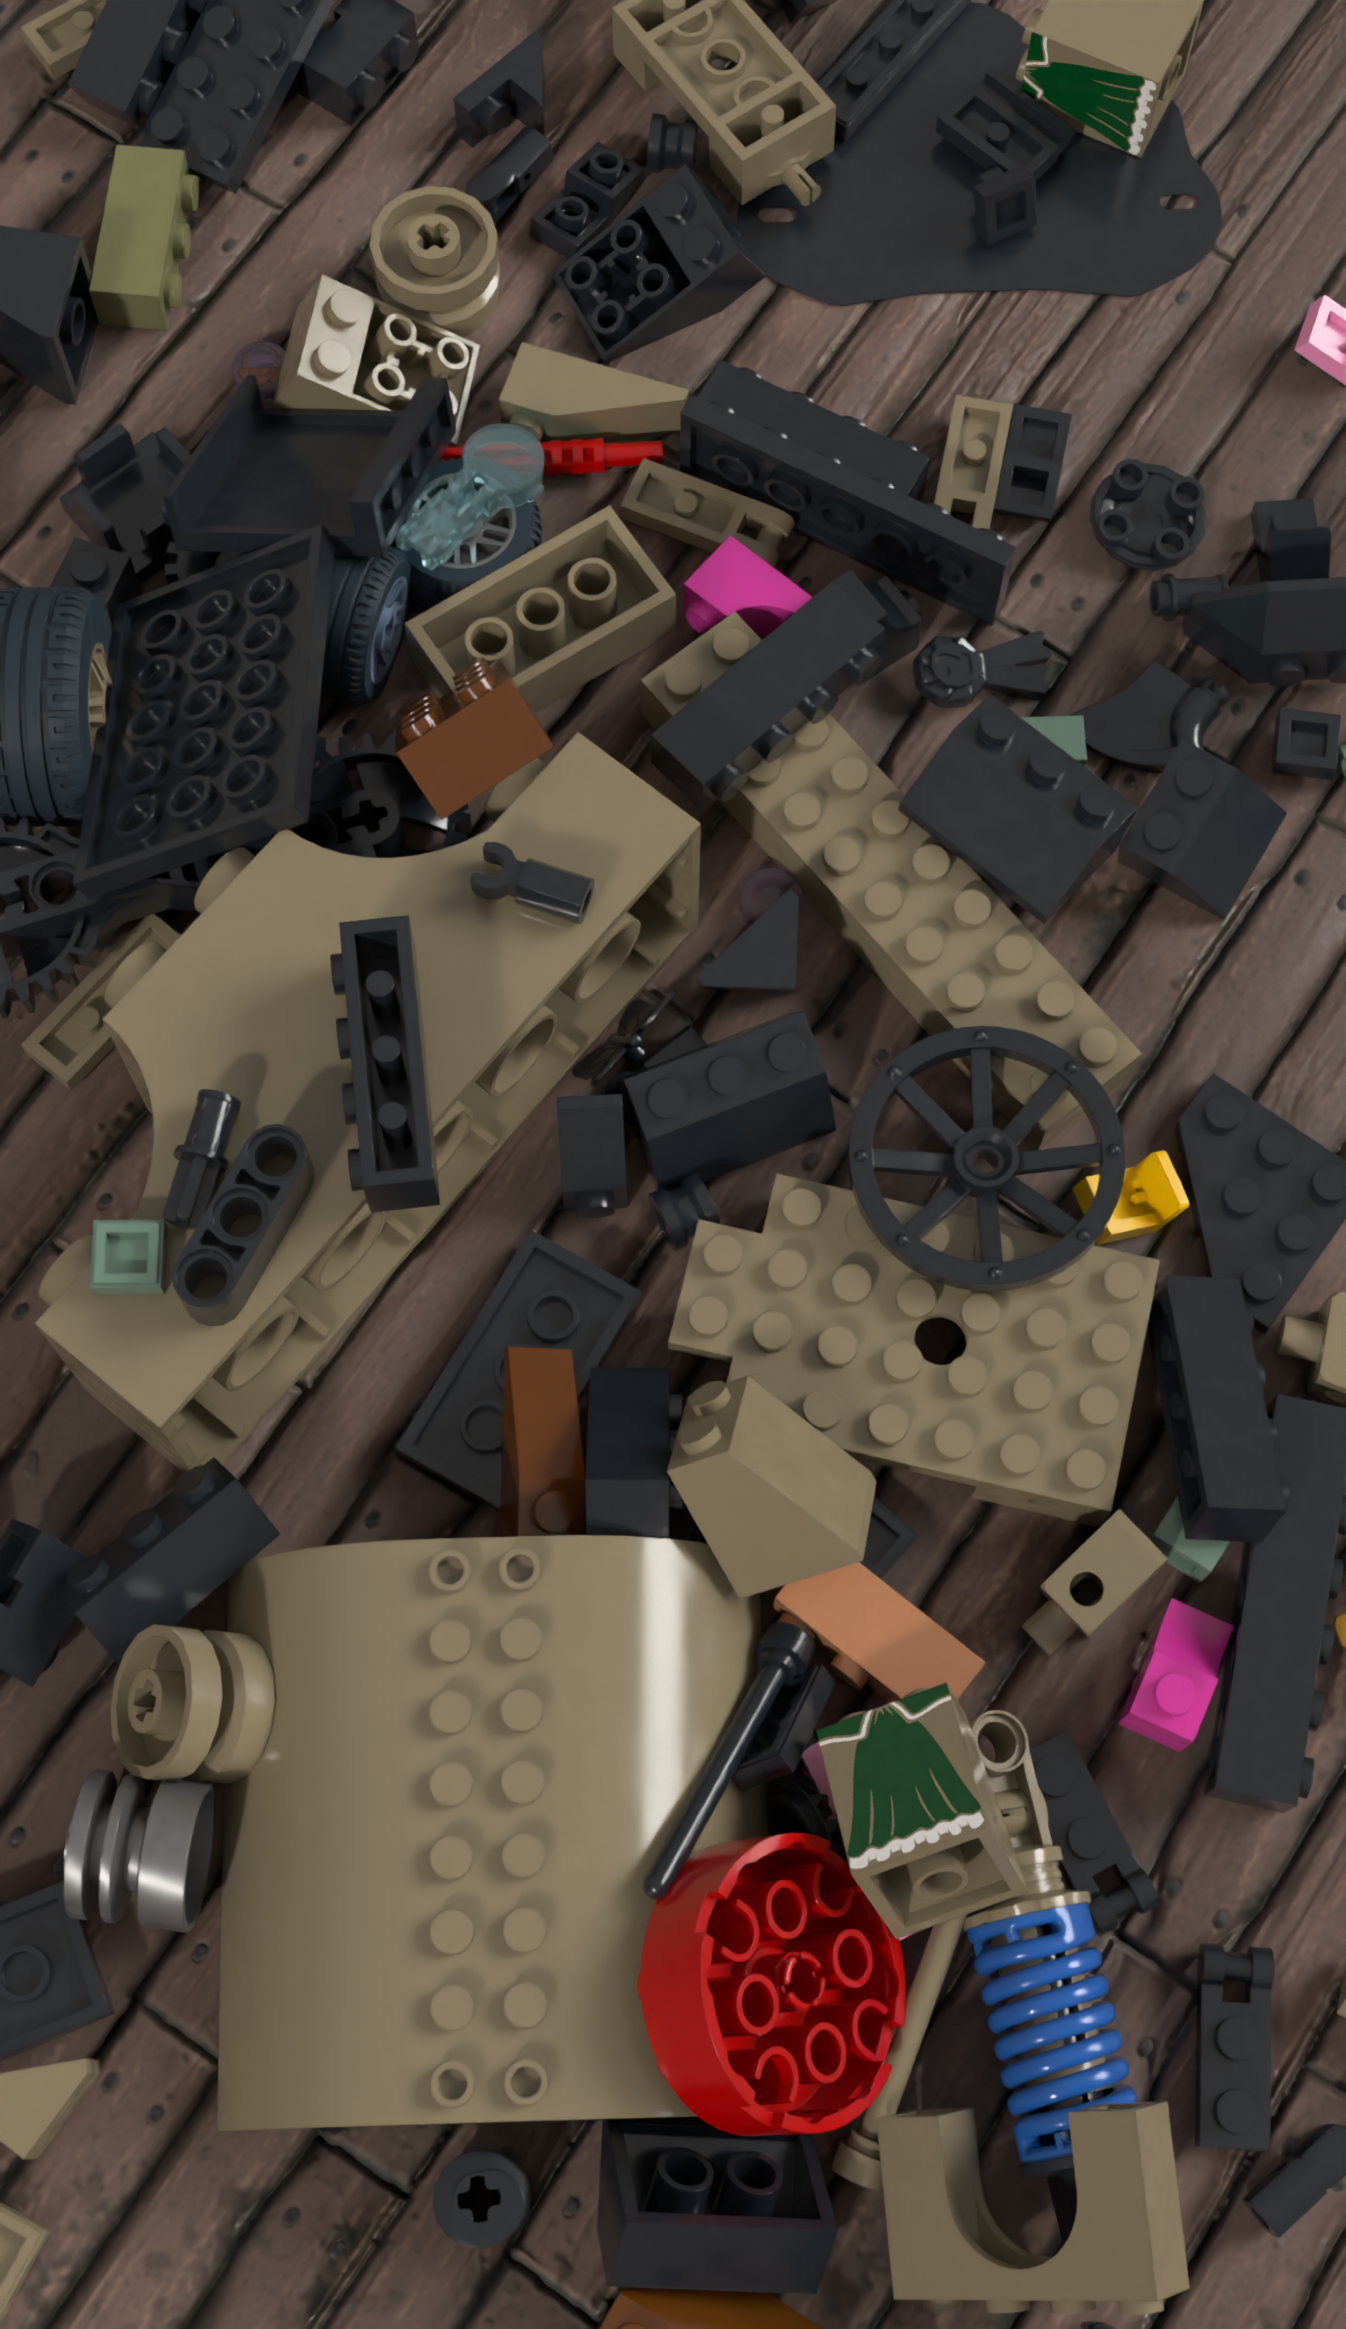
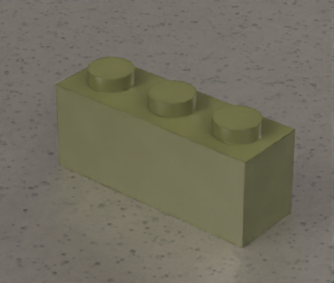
[89,145,199,331]

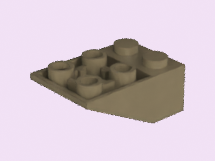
[273,275,480,447]

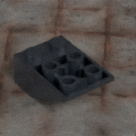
[551,164,767,363]

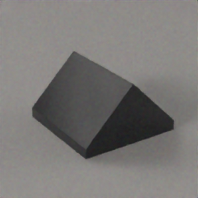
[696,888,799,992]

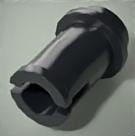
[1149,573,1229,622]

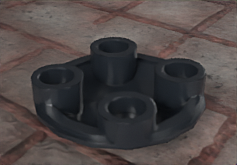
[1090,459,1206,571]

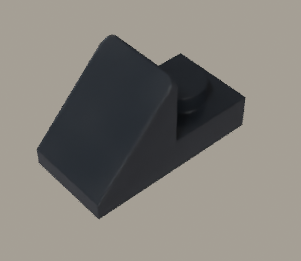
[453,32,545,148]
[1250,498,1331,582]

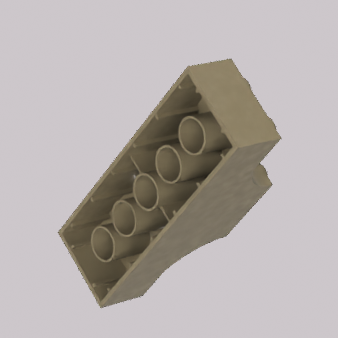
[35,732,701,1473]

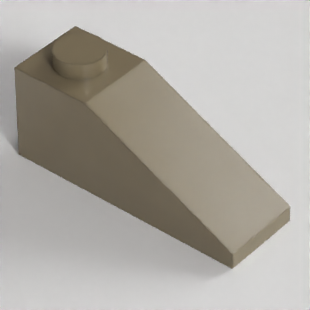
[499,342,689,443]

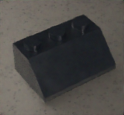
[898,695,1138,924]
[615,1011,836,1191]
[597,2117,838,2294]

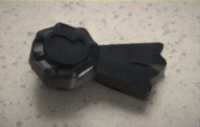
[912,631,1052,708]

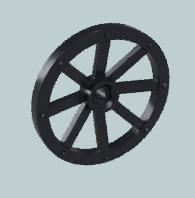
[848,1026,1125,1292]

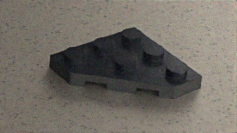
[1174,1073,1346,1335]

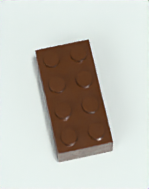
[396,657,553,820]

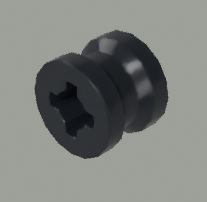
[647,113,699,174]
[648,1173,721,1251]

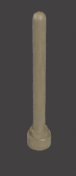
[831,1914,968,2190]

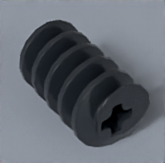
[433,2150,532,2249]

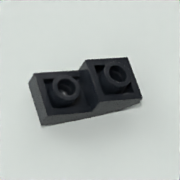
[529,142,644,259]

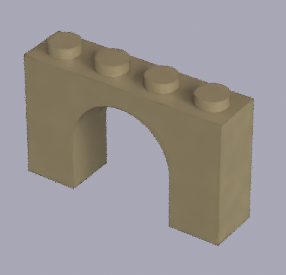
[876,2101,1190,2315]

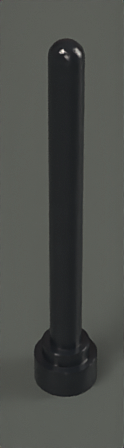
[643,1622,816,1899]

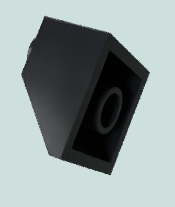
[1117,739,1287,921]

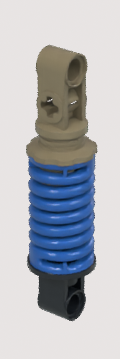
[963,1710,1137,2246]

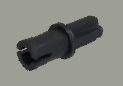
[163,1089,241,1230]

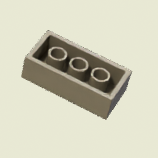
[405,505,676,713]

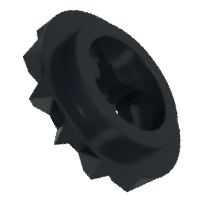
[767,1771,845,1860]

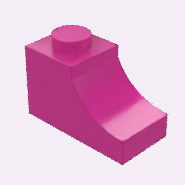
[683,535,813,636]
[1117,1598,1234,1752]

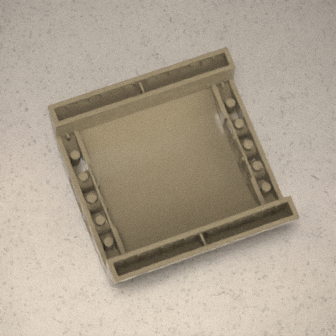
[217,1535,769,2132]

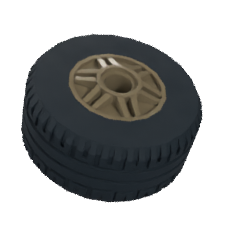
[0,587,113,827]

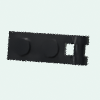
[1030,1731,1161,1937]
[1195,1943,1274,2152]

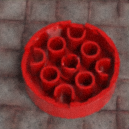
[637,1832,906,2136]

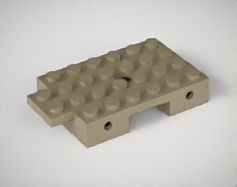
[668,1174,1160,1527]

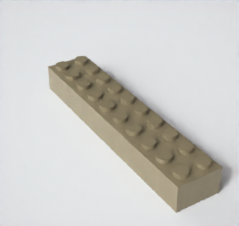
[640,611,1142,1151]

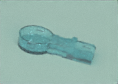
[397,423,544,570]

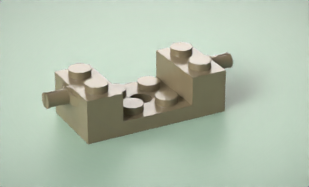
[612,0,836,206]

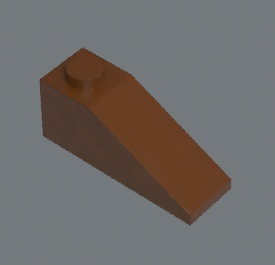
[499,1347,585,1537]

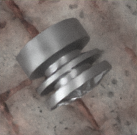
[63,1769,216,1933]

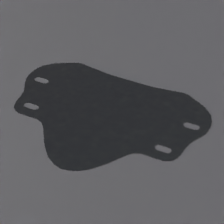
[737,2,1222,306]

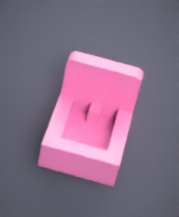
[1294,295,1346,385]

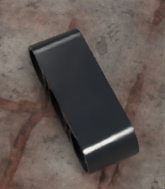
[172,1124,314,1326]

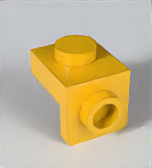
[1072,1150,1189,1245]

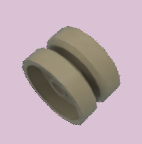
[369,186,502,337]
[110,1624,275,1784]

